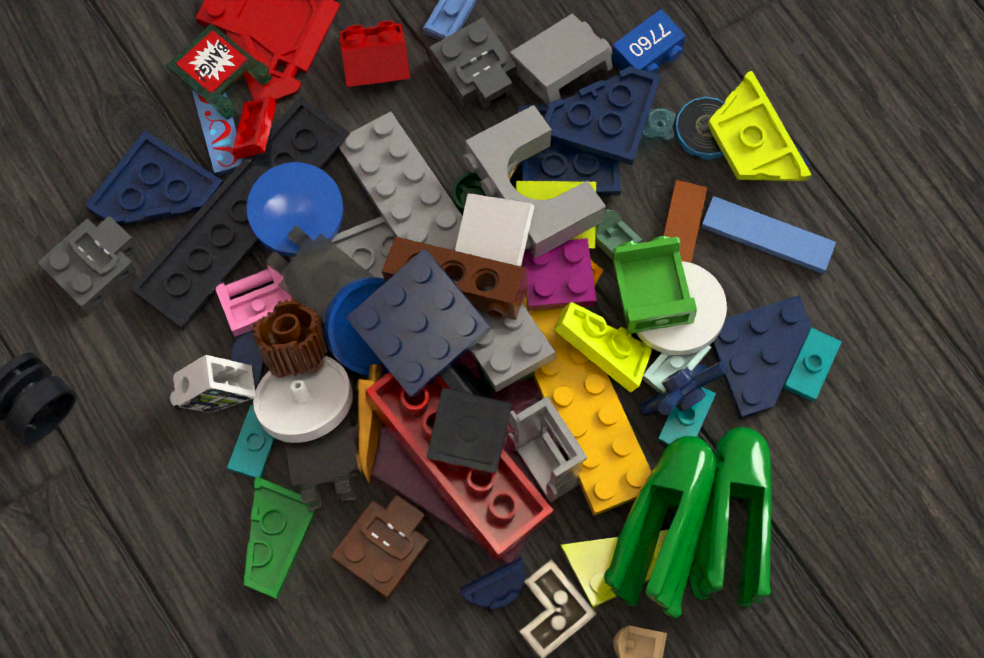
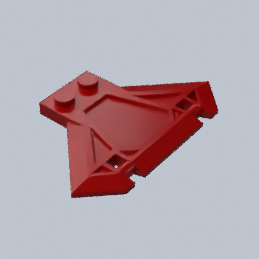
[196,0,340,101]

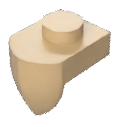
[613,625,667,658]

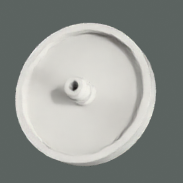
[636,261,727,355]
[253,356,353,443]

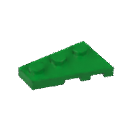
[243,476,320,600]

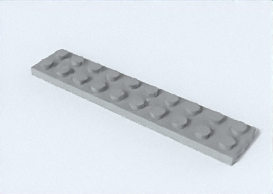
[339,112,556,392]

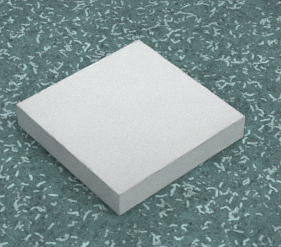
[455,193,534,266]

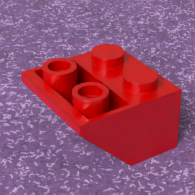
[339,21,410,87]

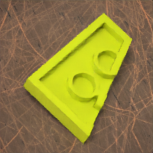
[554,302,652,393]
[560,530,669,609]

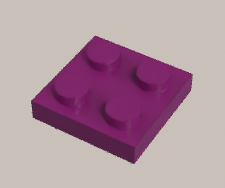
[522,238,596,311]

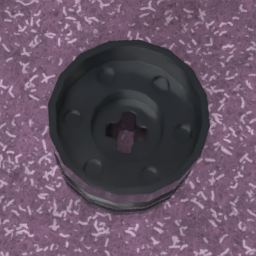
[0,353,77,445]

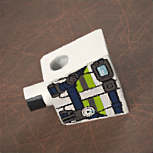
[170,355,256,413]

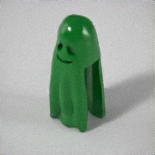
[690,427,772,608]
[604,436,717,618]

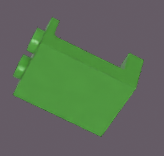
[612,236,697,334]

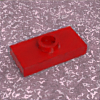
[232,96,277,159]

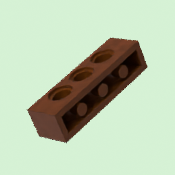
[382,236,529,320]

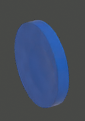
[247,162,343,257]
[324,276,390,375]

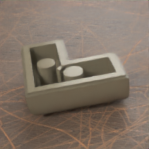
[519,559,596,658]

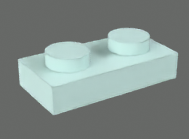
[642,346,711,393]

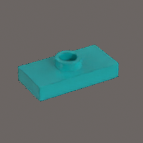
[783,327,842,402]
[657,387,716,446]
[227,405,276,479]

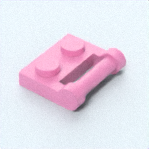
[215,262,292,337]

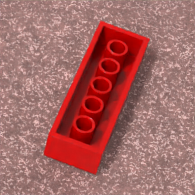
[365,372,554,561]

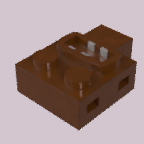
[331,495,429,601]

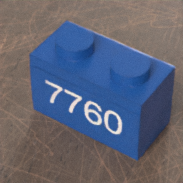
[611,9,686,74]

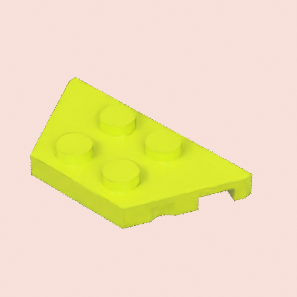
[707,71,811,181]

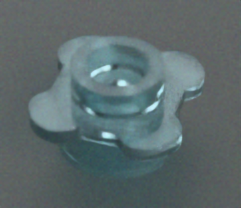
[643,108,676,140]

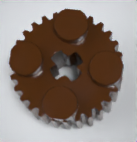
[252,299,328,378]

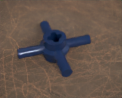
[640,361,728,415]

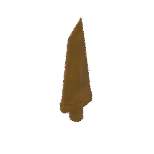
[356,364,383,483]

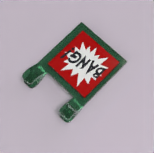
[166,24,272,120]

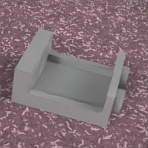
[510,14,613,106]

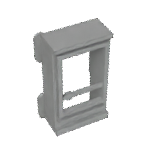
[507,396,587,503]

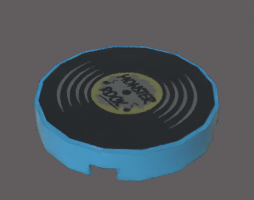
[675,97,725,160]

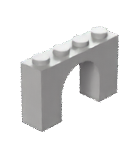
[463,105,606,259]

